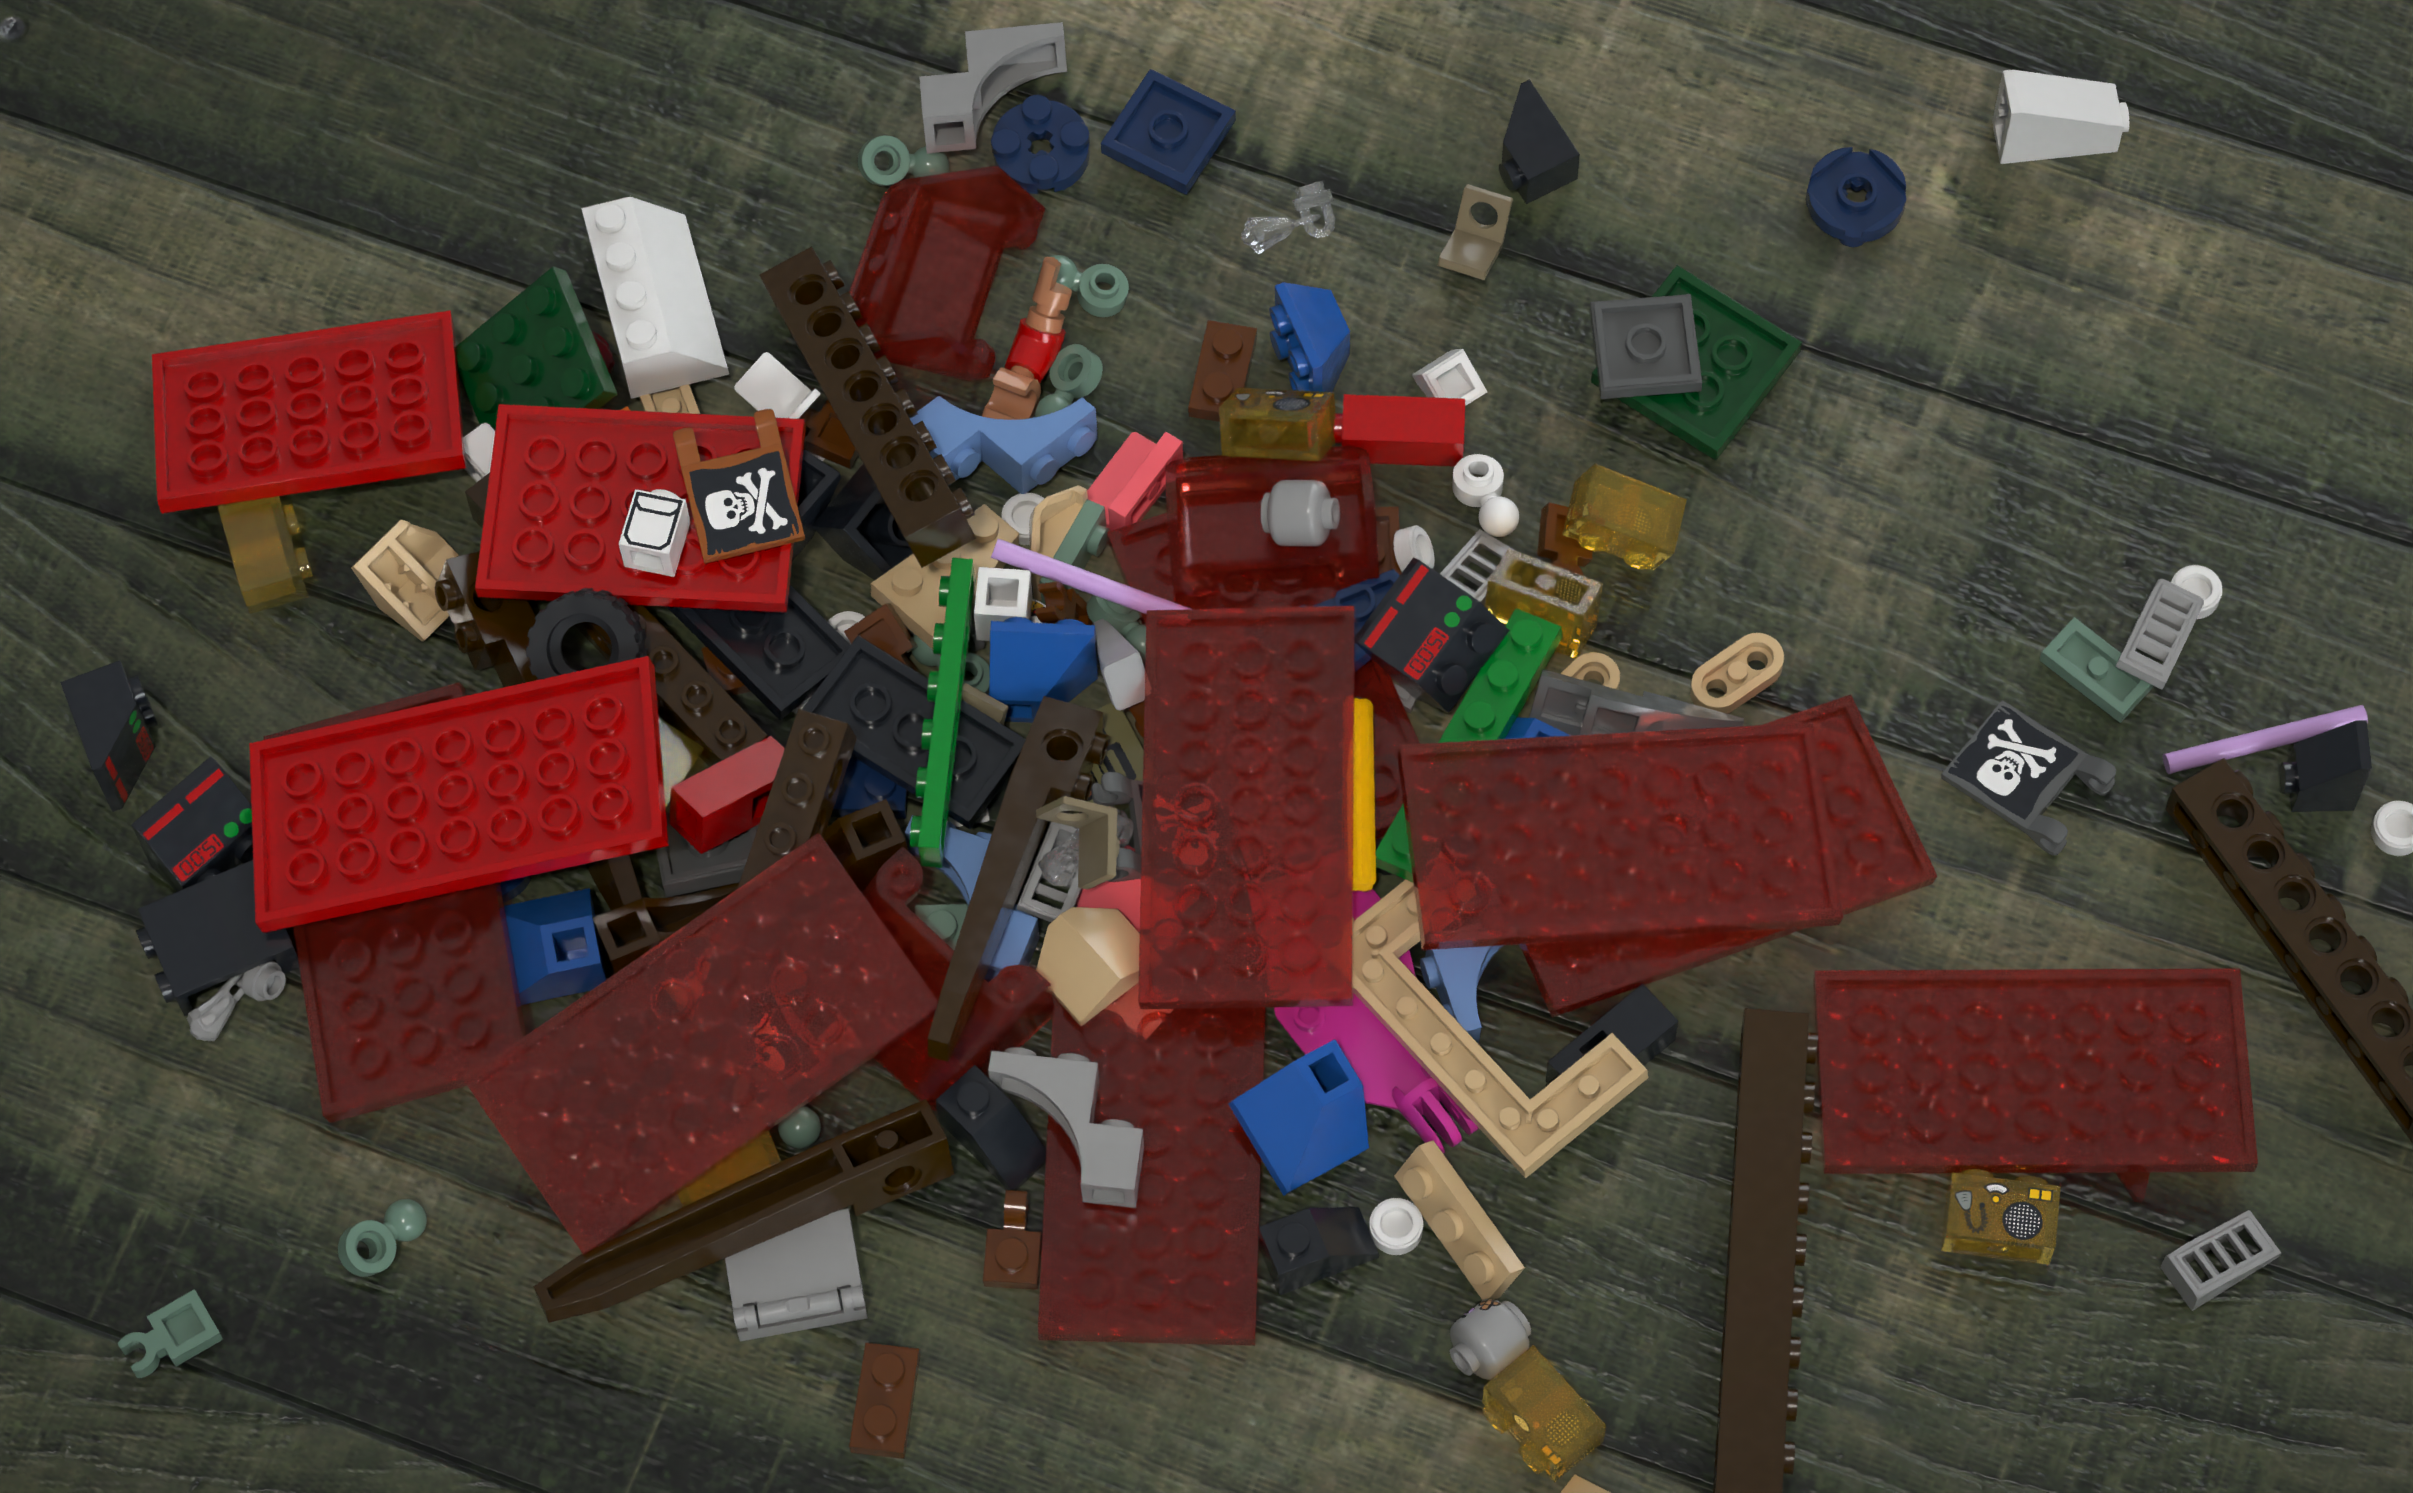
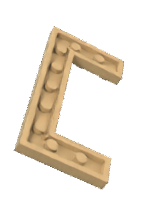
[1319,852,1649,1178]

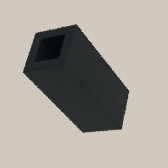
[1545,983,1679,1086]

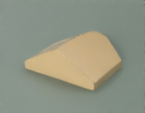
[1029,485,1088,601]
[351,520,459,642]
[1036,907,1163,1026]

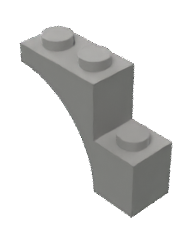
[919,22,1067,154]
[988,1047,1144,1208]

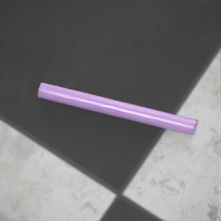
[991,539,1192,628]
[2163,705,2368,774]

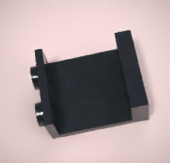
[136,860,302,1016]

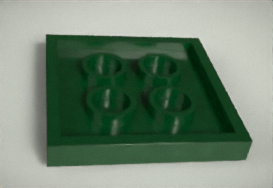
[1591,265,1802,460]
[455,267,617,430]

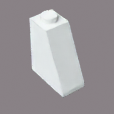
[1992,70,2129,164]

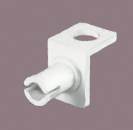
[734,352,821,419]

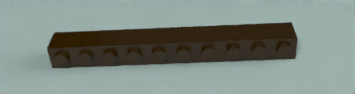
[1713,1008,1818,1493]

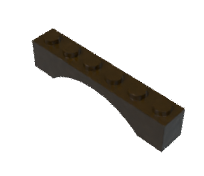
[593,799,912,990]

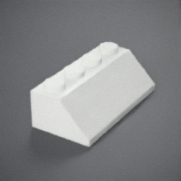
[581,197,729,399]

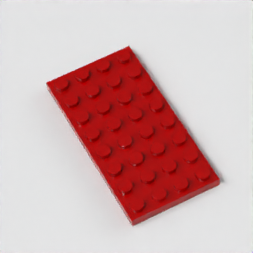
[249,656,669,933]

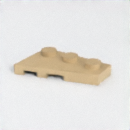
[871,504,1019,655]

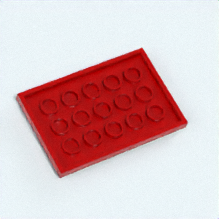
[152,310,466,514]
[475,404,806,613]

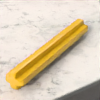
[1343,697,1376,892]

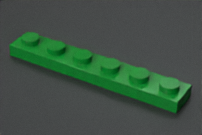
[910,558,976,868]
[1376,608,1563,886]

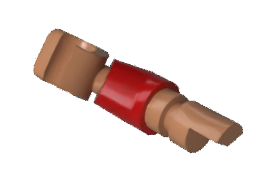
[982,257,1072,420]

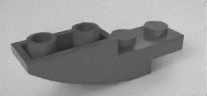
[1529,669,1744,769]

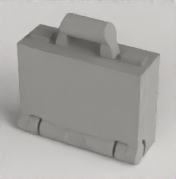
[725,1208,868,1342]

